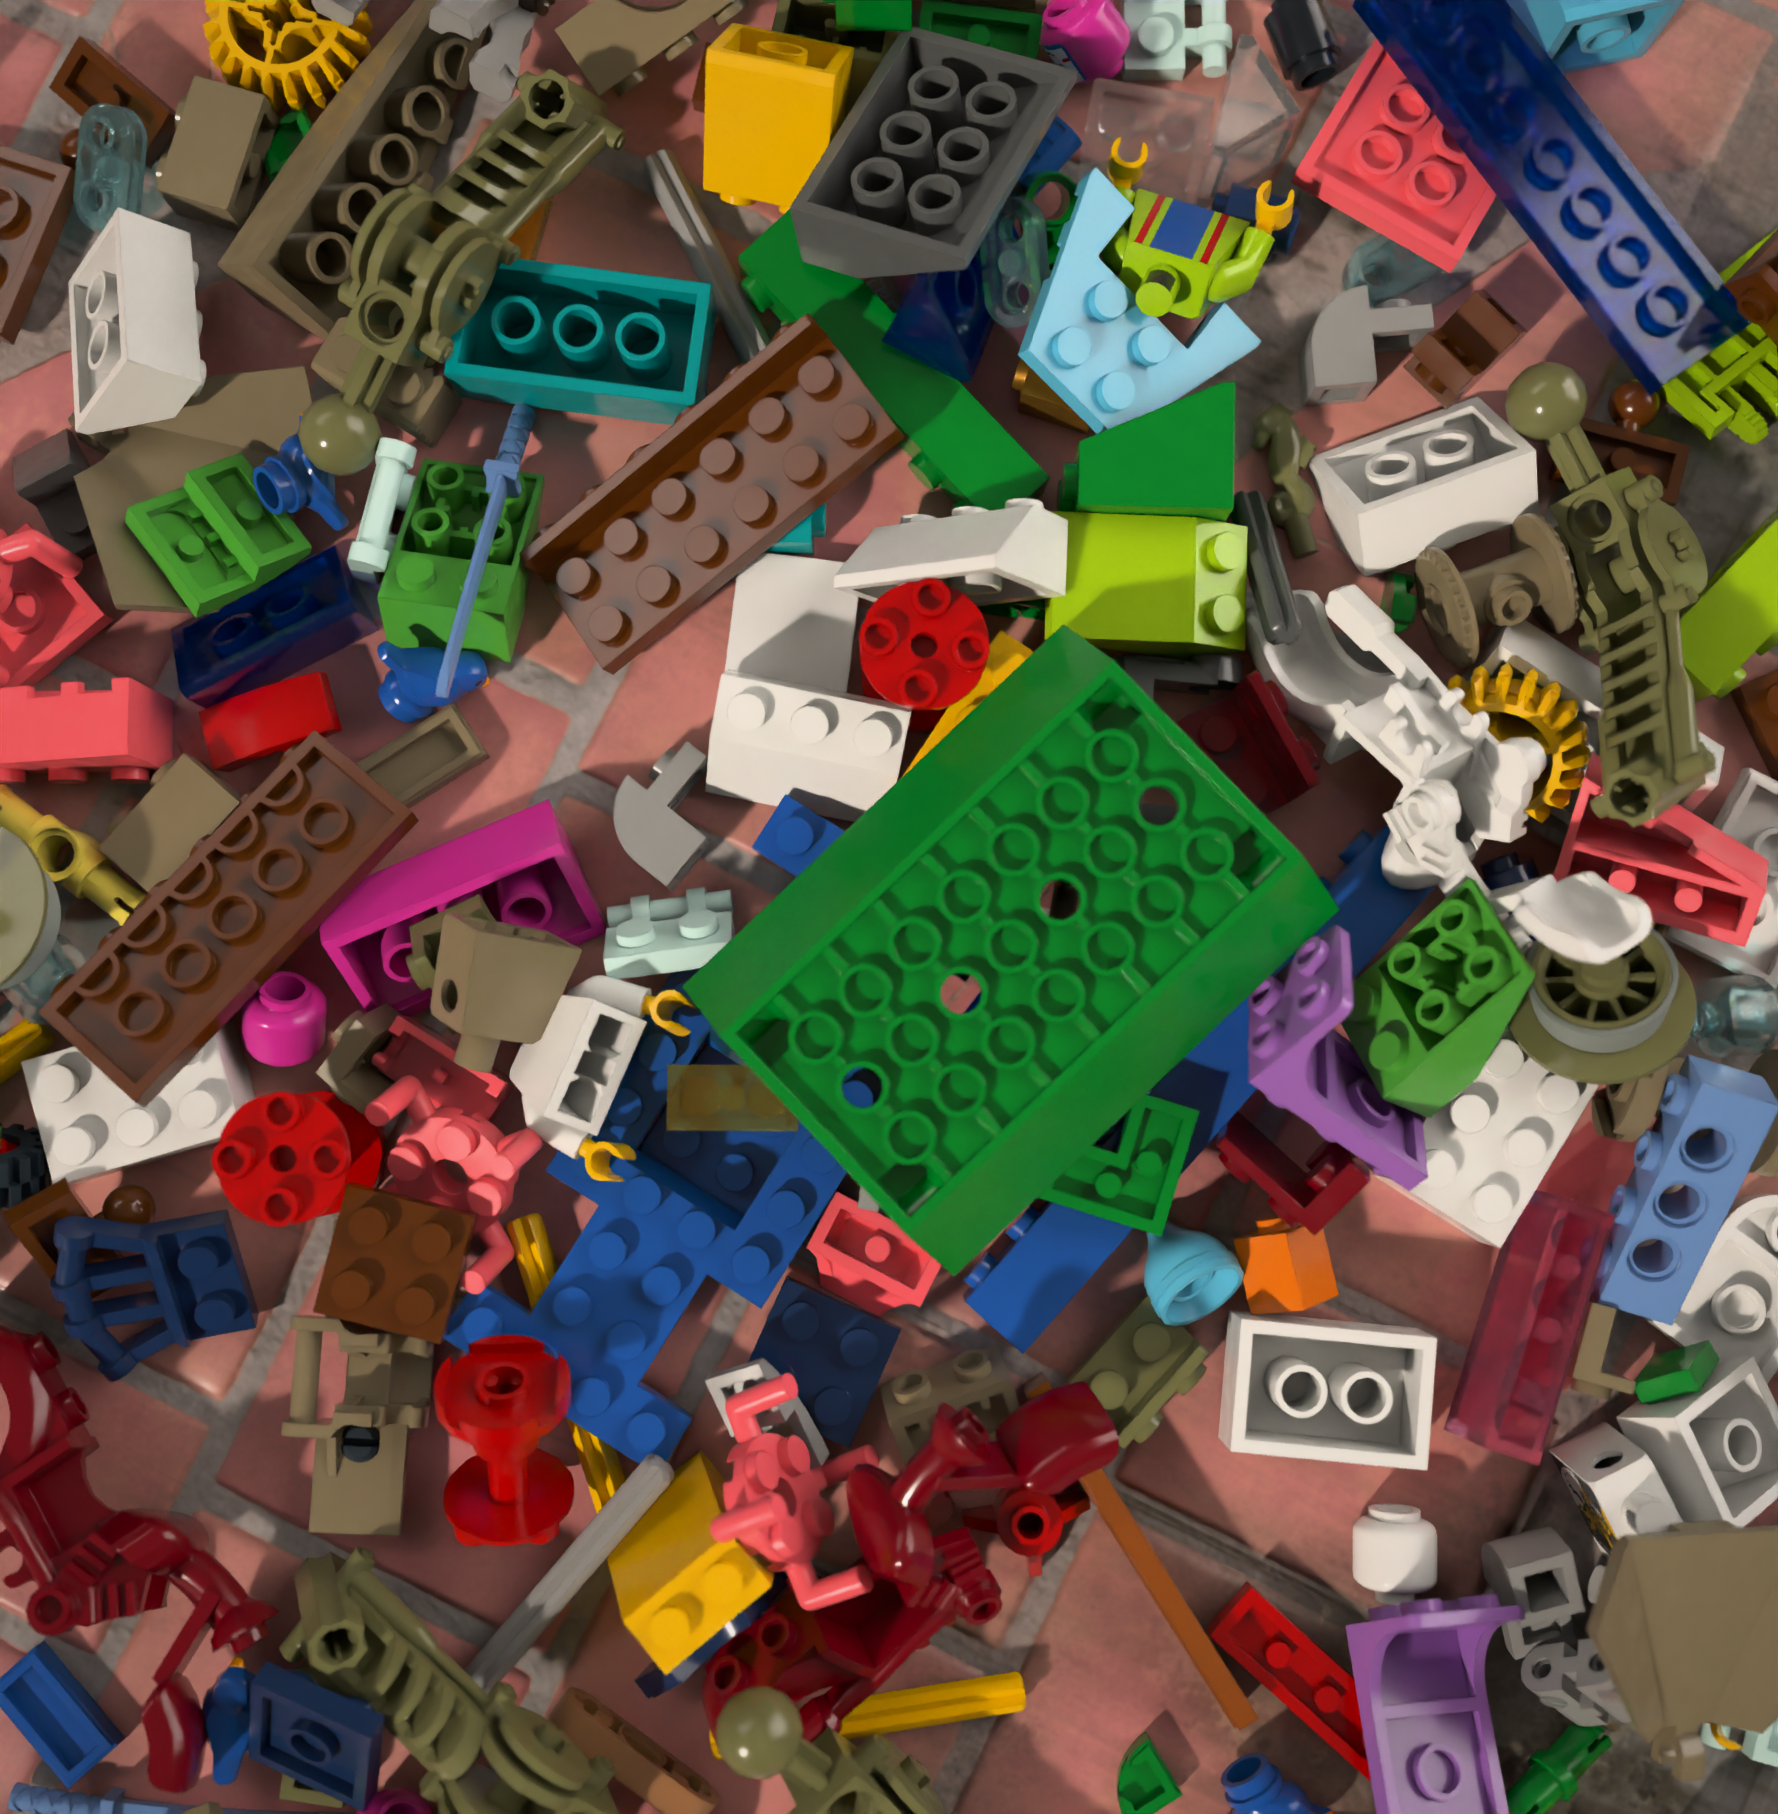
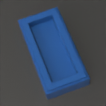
[0,1640,125,1789]

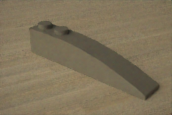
[217,0,488,339]

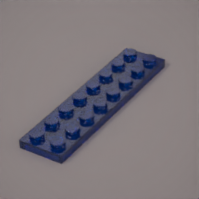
[1352,0,1752,396]

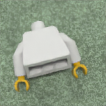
[509,975,698,1182]

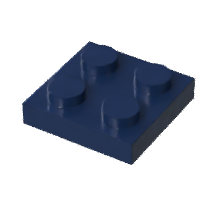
[748,1276,901,1448]
[248,1661,385,1812]

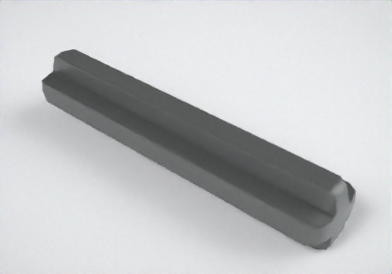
[1230,490,1303,646]

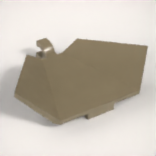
[68,366,313,614]
[1587,1520,1778,1782]

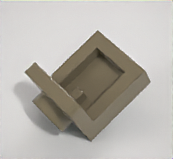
[316,1002,402,1114]
[1552,1295,1636,1400]

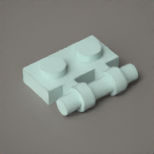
[1121,0,1232,81]
[603,887,735,980]

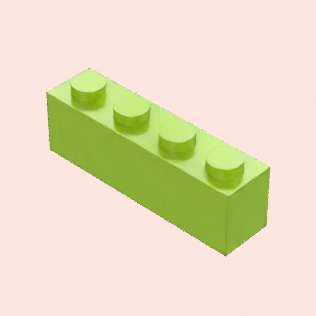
[1679,508,1778,703]

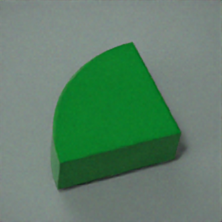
[265,105,313,183]
[1380,571,1417,635]
[1116,1732,1183,1814]

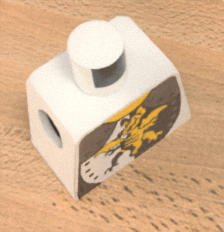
[1549,1422,1684,1561]

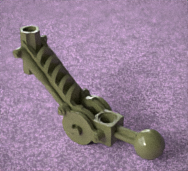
[298,68,627,476]
[1504,362,1716,827]
[279,1547,618,1814]
[715,1687,958,1814]

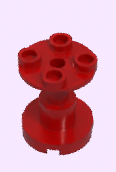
[859,578,990,734]
[211,1090,387,1227]
[434,1335,575,1547]

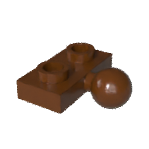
[49,36,176,179]
[1548,379,1691,507]
[4,1178,156,1299]

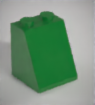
[1057,382,1235,522]

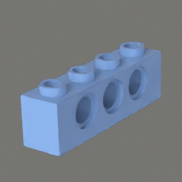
[1583,1054,1778,1326]

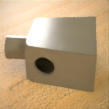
[430,912,582,1073]

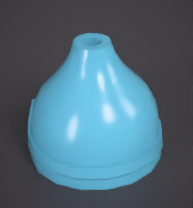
[1144,1219,1244,1326]

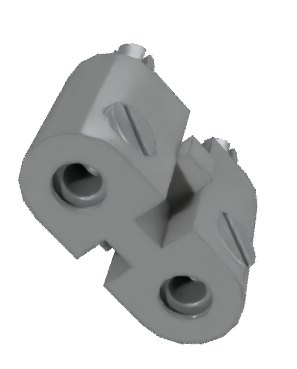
[1521,1638,1632,1732]

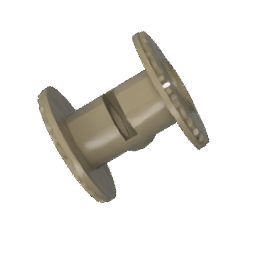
[1414,513,1579,668]

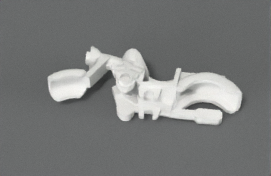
[1246,585,1652,964]

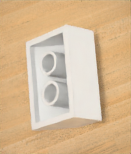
[68,207,207,435]
[1308,396,1539,577]
[834,498,1068,606]
[705,669,911,822]

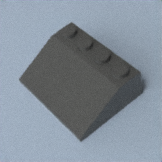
[790,27,1077,279]

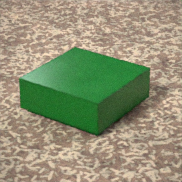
[1634,1340,1720,1405]

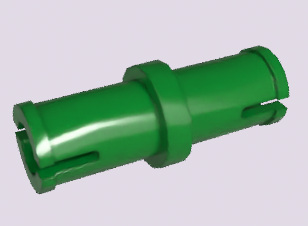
[1505,1722,1612,1814]

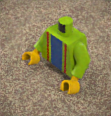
[1101,137,1295,319]

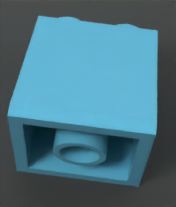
[1505,0,1685,82]

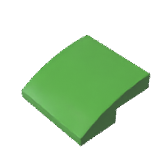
[125,453,312,618]

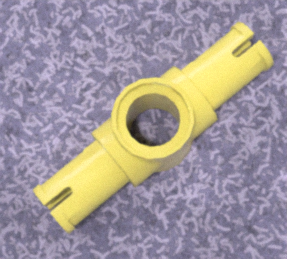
[0,784,147,926]

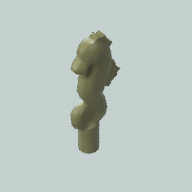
[1251,402,1319,559]

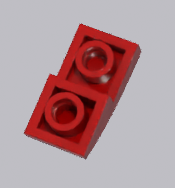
[198,671,342,772]

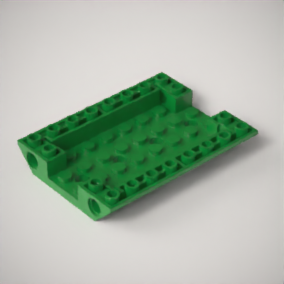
[682,624,1340,1276]

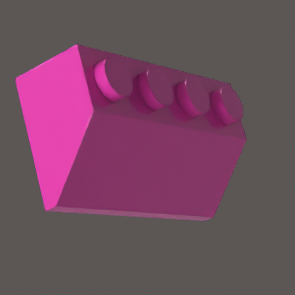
[319,799,607,1016]

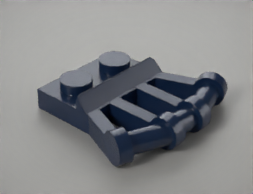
[50,1209,259,1382]

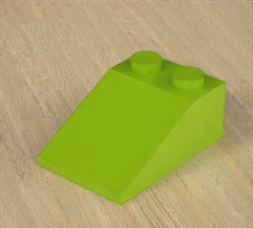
[1044,511,1248,660]

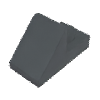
[13,428,97,561]

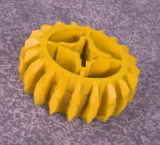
[202,0,373,115]
[1447,663,1590,825]

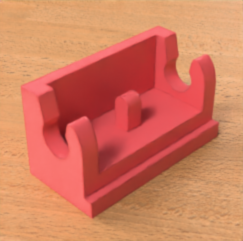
[372,1015,516,1124]

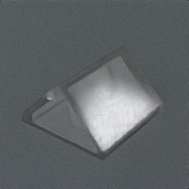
[1194,34,1301,208]

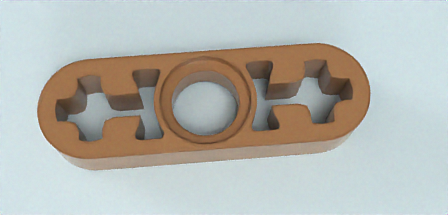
[548,1687,719,1814]

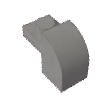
[1299,285,1435,407]
[613,741,711,892]
[1481,1526,1585,1660]

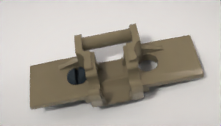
[281,1219,435,1536]

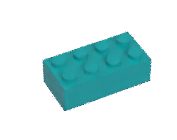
[444,259,718,425]

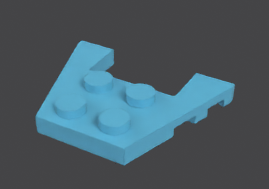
[1018,167,1261,434]

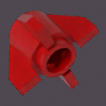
[961,1483,1090,1577]

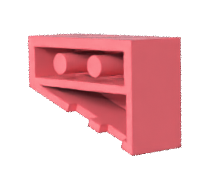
[0,677,173,785]
[1553,751,1769,947]

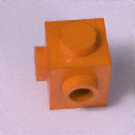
[1233,1214,1339,1315]

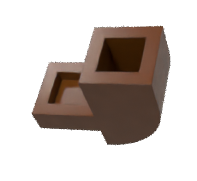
[1403,289,1528,410]

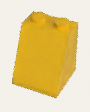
[703,23,855,214]
[607,1449,775,1675]

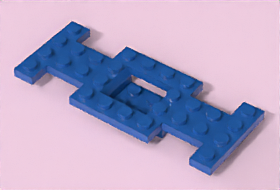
[445,794,970,1464]

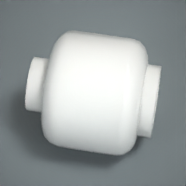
[1352,1503,1437,1605]

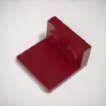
[1175,670,1320,816]
[1216,1111,1370,1236]

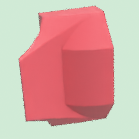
[806,1189,941,1317]

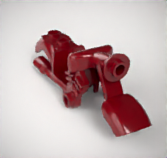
[0,1325,280,1794]
[702,1381,1119,1748]

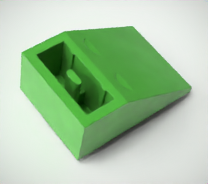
[377,458,545,663]
[1340,877,1536,1118]

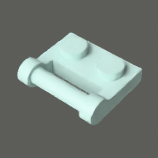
[347,437,417,585]

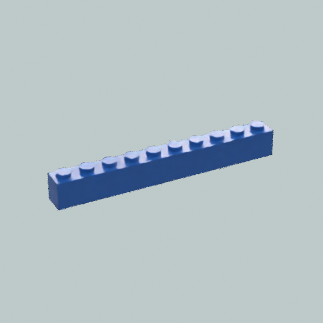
[963,825,1435,1354]

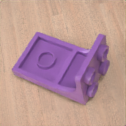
[1248,925,1428,1191]
[1345,1594,1525,1814]

